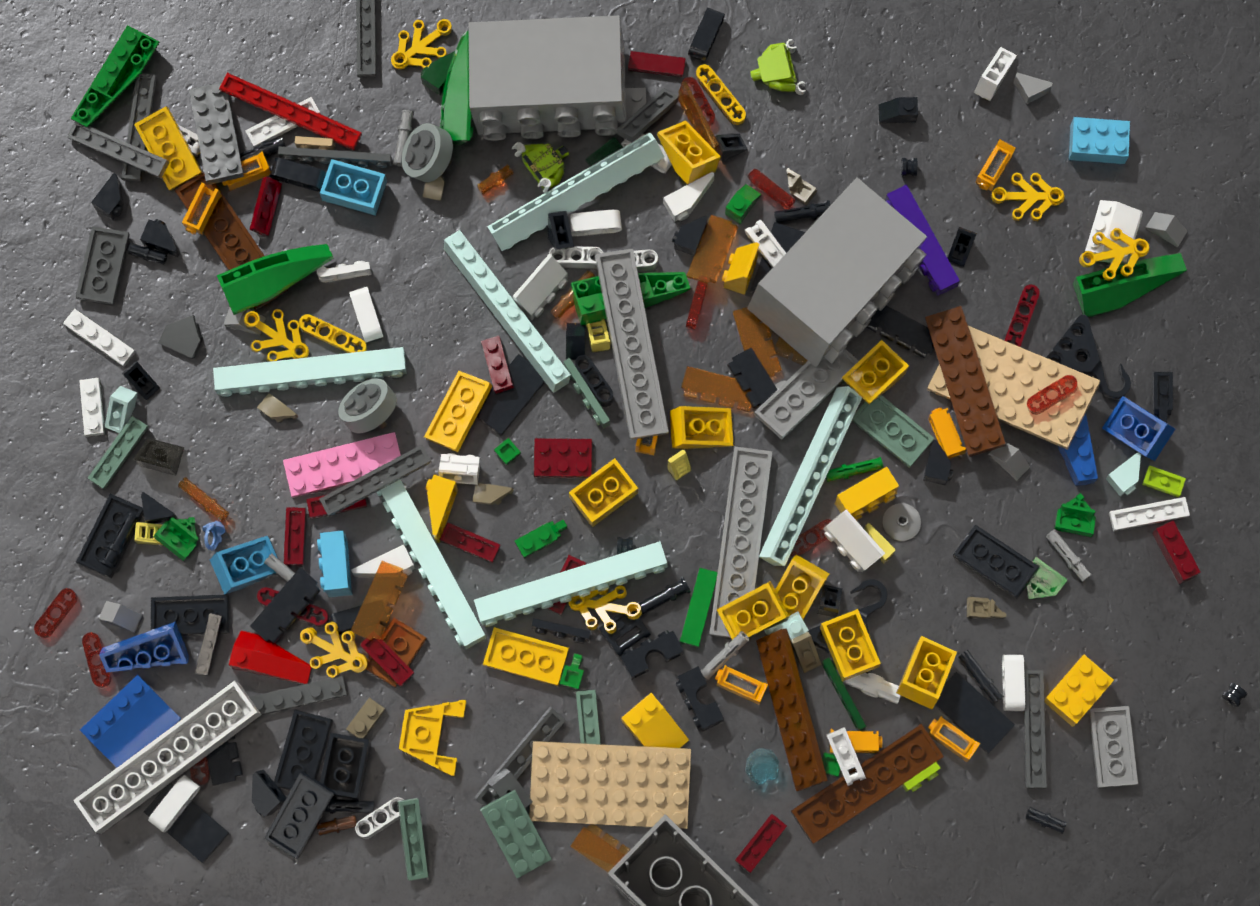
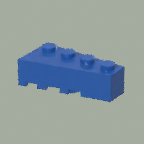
[1058,413,1098,486]
[99,622,190,672]

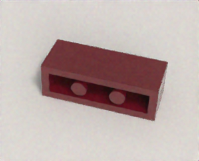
[1152,520,1201,585]

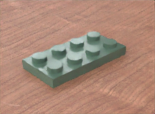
[852,395,934,468]
[480,790,552,878]

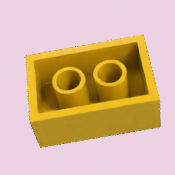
[569,458,638,527]
[835,467,899,521]
[820,609,881,682]
[896,636,957,709]
[1044,655,1114,727]

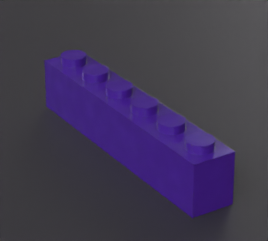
[885,184,960,296]

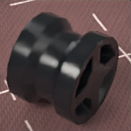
[901,158,918,176]
[617,537,633,555]
[1222,683,1247,707]

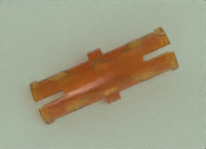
[477,164,514,195]

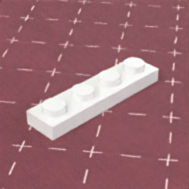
[246,97,320,148]
[63,308,136,367]
[1109,497,1190,531]

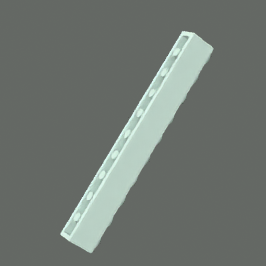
[487,132,665,251]
[443,230,571,393]
[213,347,407,397]
[759,386,862,566]
[376,479,486,649]
[474,542,668,626]

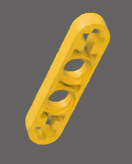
[696,64,746,125]
[299,314,367,353]

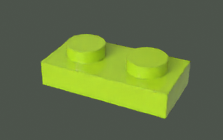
[1142,465,1186,498]
[902,762,941,792]

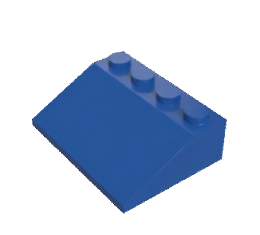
[80,675,181,768]

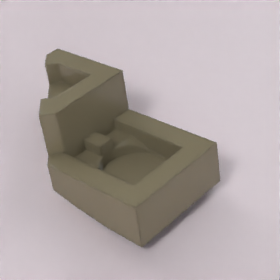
[786,168,817,205]
[423,175,445,201]
[257,393,298,423]
[472,483,514,505]
[967,597,1006,618]

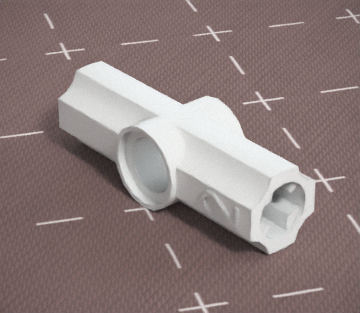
[843,673,901,704]

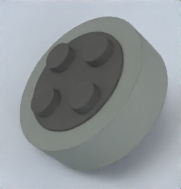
[402,123,453,182]
[338,379,397,433]

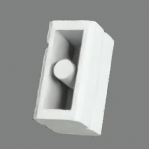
[439,453,480,485]

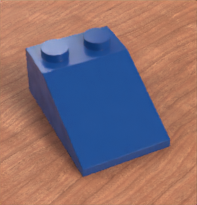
[1102,396,1176,461]

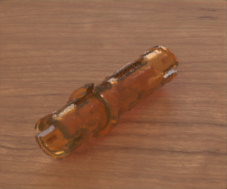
[550,270,596,319]
[178,477,229,522]

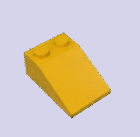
[657,120,721,184]
[722,242,760,295]
[842,340,909,404]
[670,406,734,449]
[426,475,458,543]
[775,554,829,619]
[717,581,789,640]
[621,693,689,748]

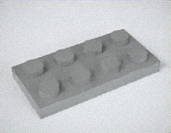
[1089,706,1138,788]

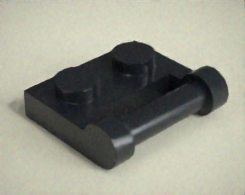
[599,611,651,657]

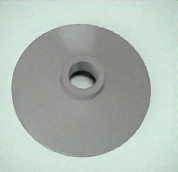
[882,503,921,541]

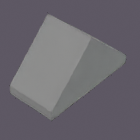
[1013,73,1053,104]
[1145,212,1187,247]
[224,307,266,336]
[989,442,1030,481]
[99,601,142,633]

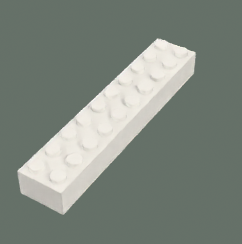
[73,681,262,834]

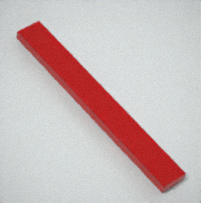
[219,72,362,151]

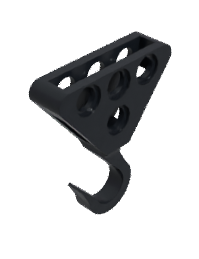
[1046,315,1131,400]
[808,579,887,674]

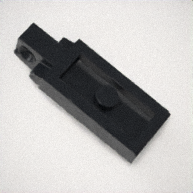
[1152,372,1173,423]

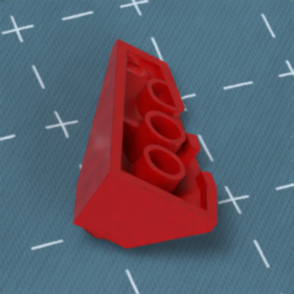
[229,631,312,684]

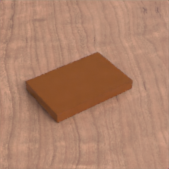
[366,618,427,688]

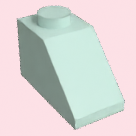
[105,386,137,433]
[1106,452,1141,497]
[764,611,809,641]

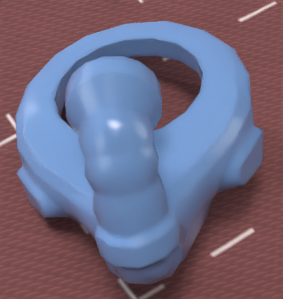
[202,521,225,551]

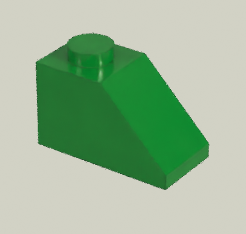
[725,184,761,224]

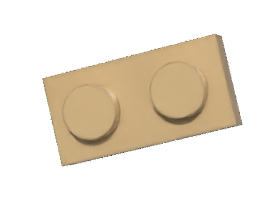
[295,136,335,150]

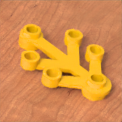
[391,19,452,69]
[991,173,1065,221]
[1079,228,1149,281]
[244,309,309,362]
[569,585,642,633]
[300,622,368,678]

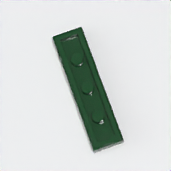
[822,657,866,731]

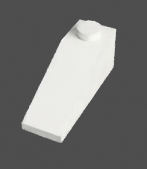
[974,47,1017,101]
[663,172,714,222]
[351,545,415,577]

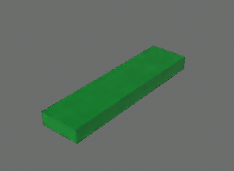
[680,568,718,647]

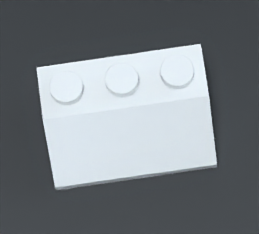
[1085,200,1143,264]
[513,254,568,320]
[823,510,885,572]

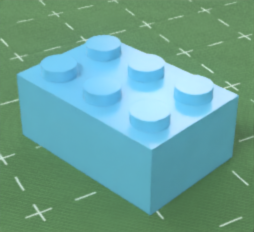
[1069,117,1130,164]
[320,159,387,216]
[317,531,352,597]

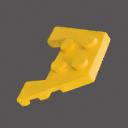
[399,700,467,777]

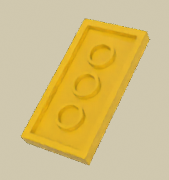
[134,106,203,190]
[424,371,493,452]
[483,627,569,686]

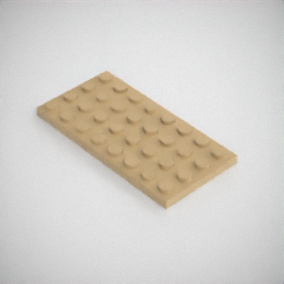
[927,326,1100,450]
[529,741,691,829]

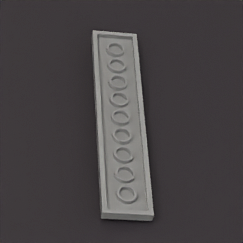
[595,249,668,440]
[710,446,772,638]

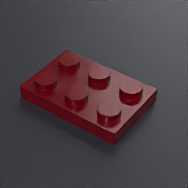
[534,438,592,478]

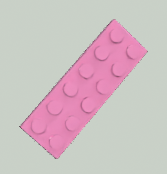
[283,432,401,498]

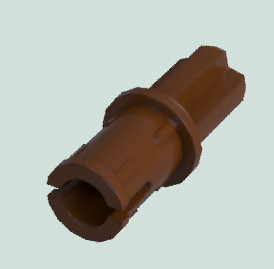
[317,815,357,836]

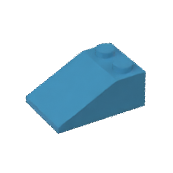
[210,535,277,595]

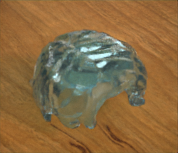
[745,748,779,785]

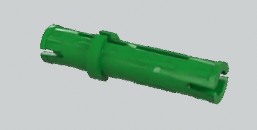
[826,457,883,482]

